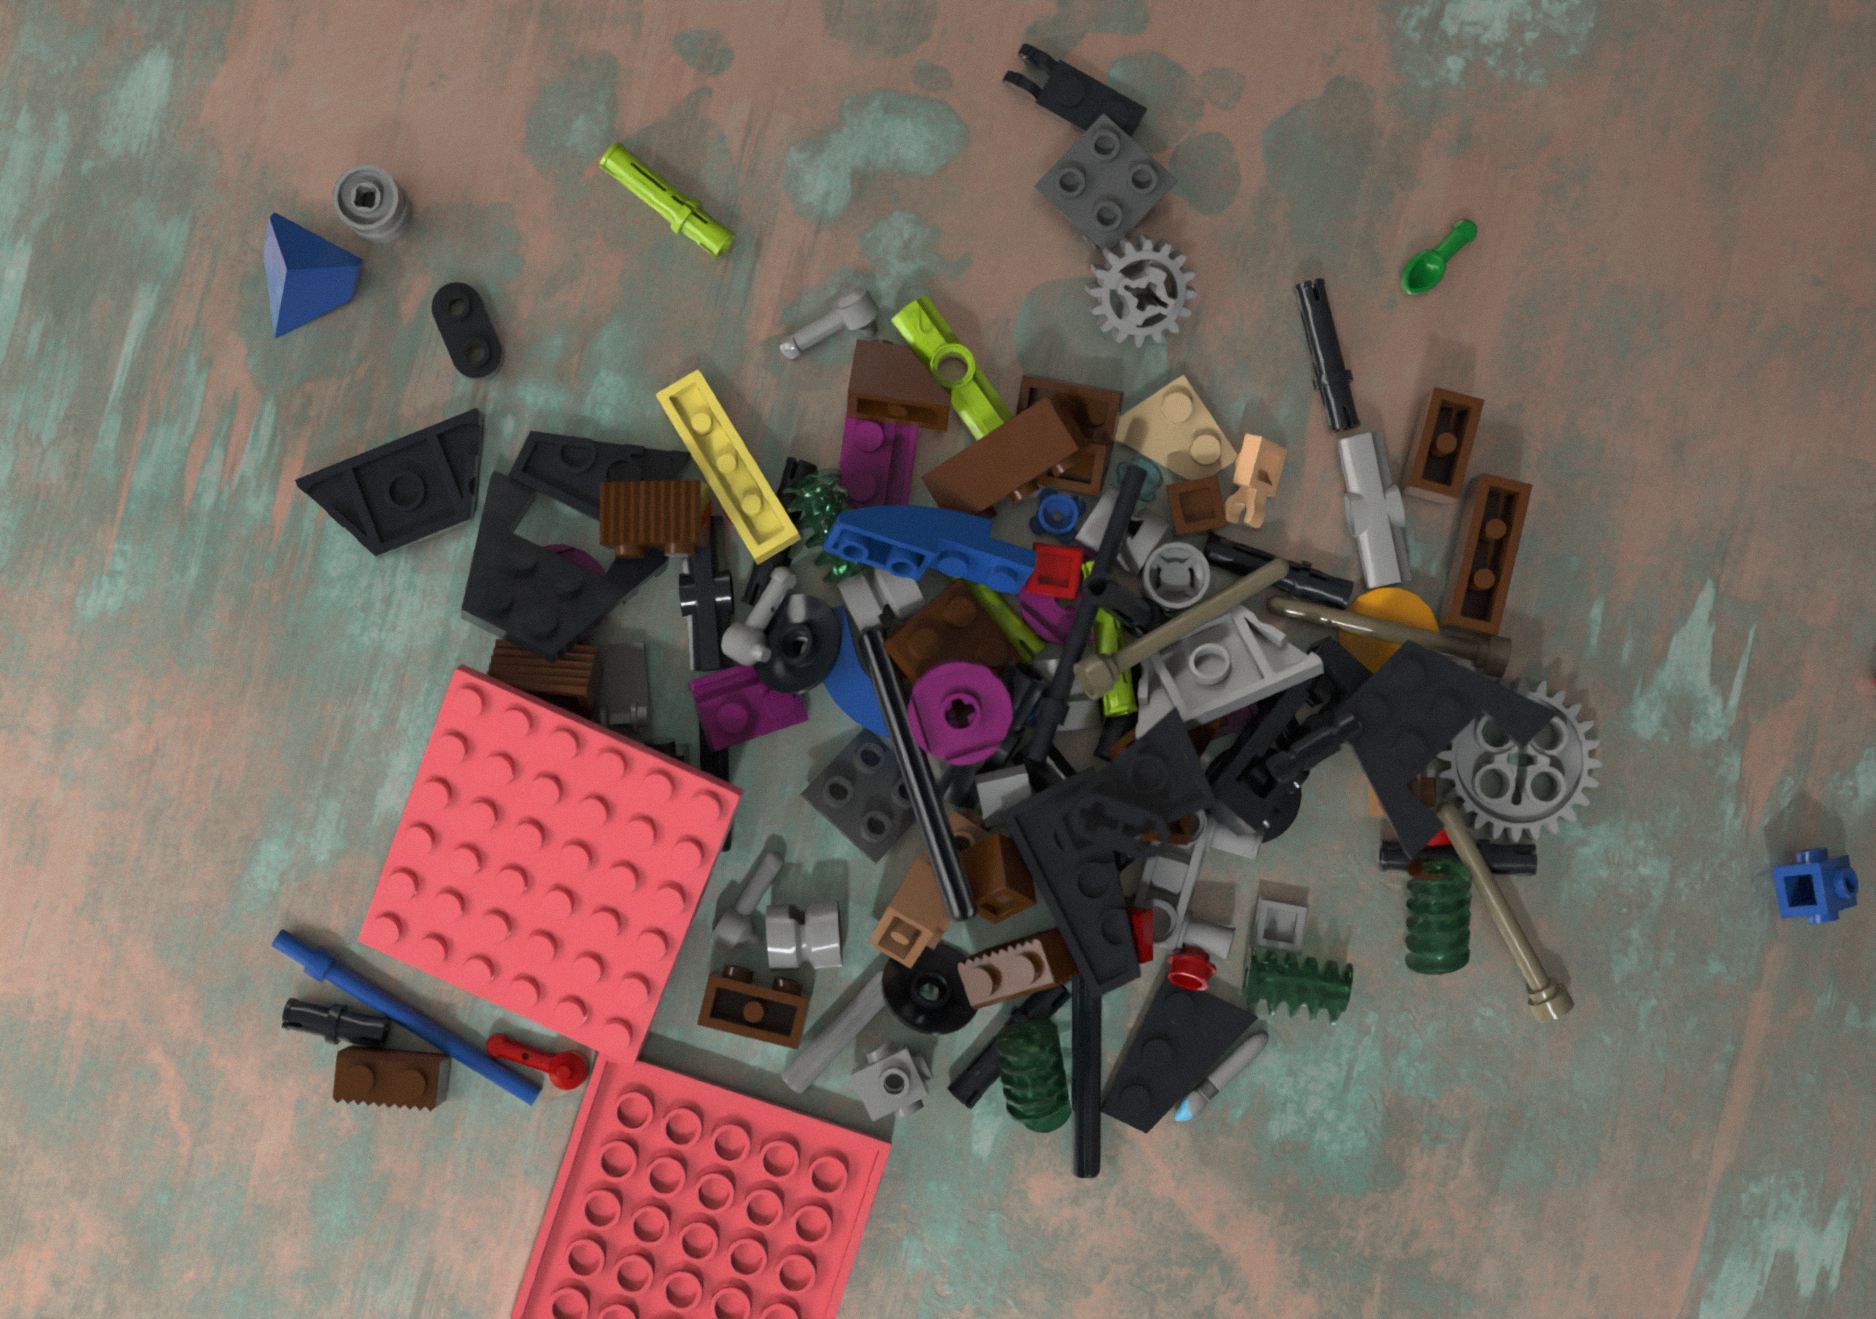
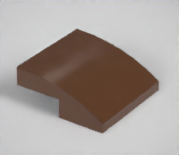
[1016,373,1124,496]

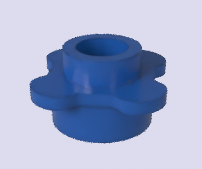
[1029,487,1086,544]

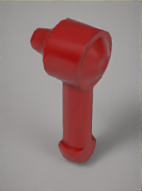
[486,1033,590,1090]

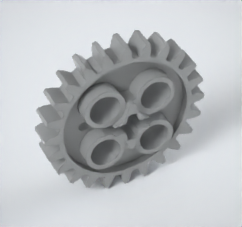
[1434,677,1603,842]

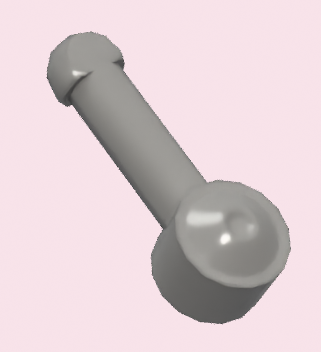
[779,287,879,359]
[721,566,797,666]
[710,851,785,951]

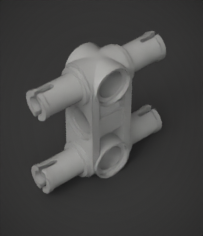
[1124,809,1264,960]

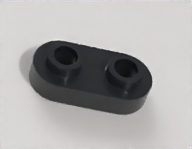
[431,282,505,381]

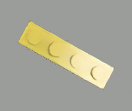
[655,369,801,565]

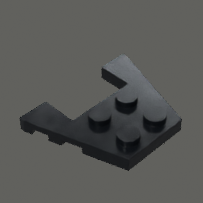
[461,470,670,663]
[1333,640,1556,860]

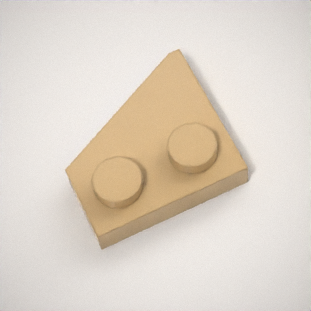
[1115,374,1238,482]

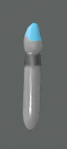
[1174,1031,1269,1121]

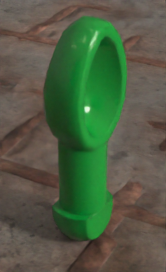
[1400,218,1478,295]

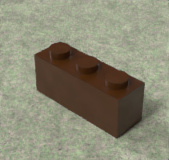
[921,394,1090,520]
[1437,473,1533,638]

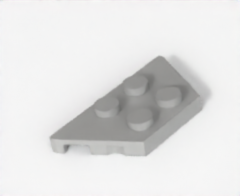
[1136,604,1324,740]

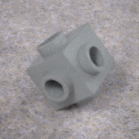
[851,1041,934,1122]

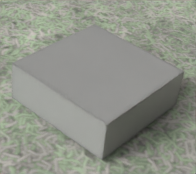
[974,764,1032,828]
[1249,895,1310,955]

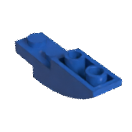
[822,505,1037,595]

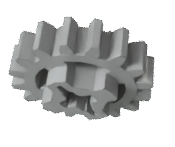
[1085,234,1197,347]

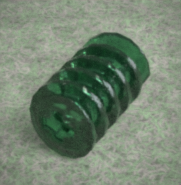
[783,467,869,584]
[1404,858,1473,975]
[1242,947,1353,1026]
[994,1018,1072,1133]

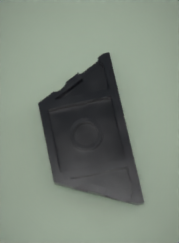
[295,408,483,558]

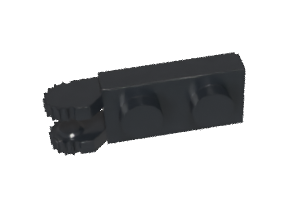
[1002,43,1147,138]

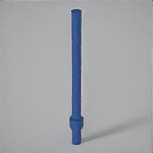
[271,929,542,1106]

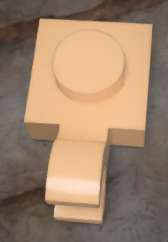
[1223,434,1288,529]

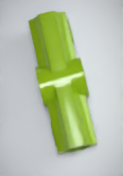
[891,295,1014,441]

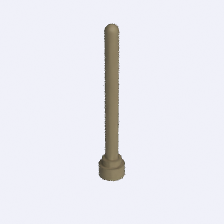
[1073,558,1290,700]
[1267,595,1512,678]
[1436,801,1574,1023]

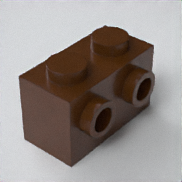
[697,964,813,1050]

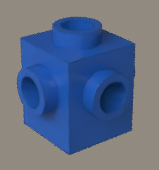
[1772,848,1858,924]

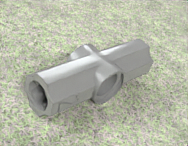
[1337,431,1412,590]

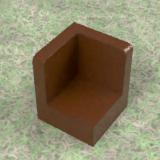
[1166,475,1227,540]
[959,833,1037,924]

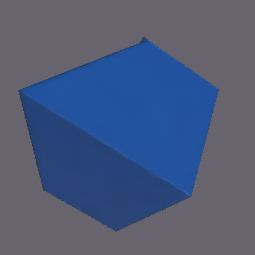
[263,212,363,339]

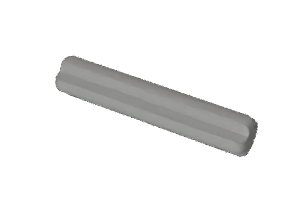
[782,969,886,1094]

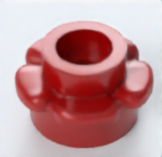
[1167,947,1217,991]

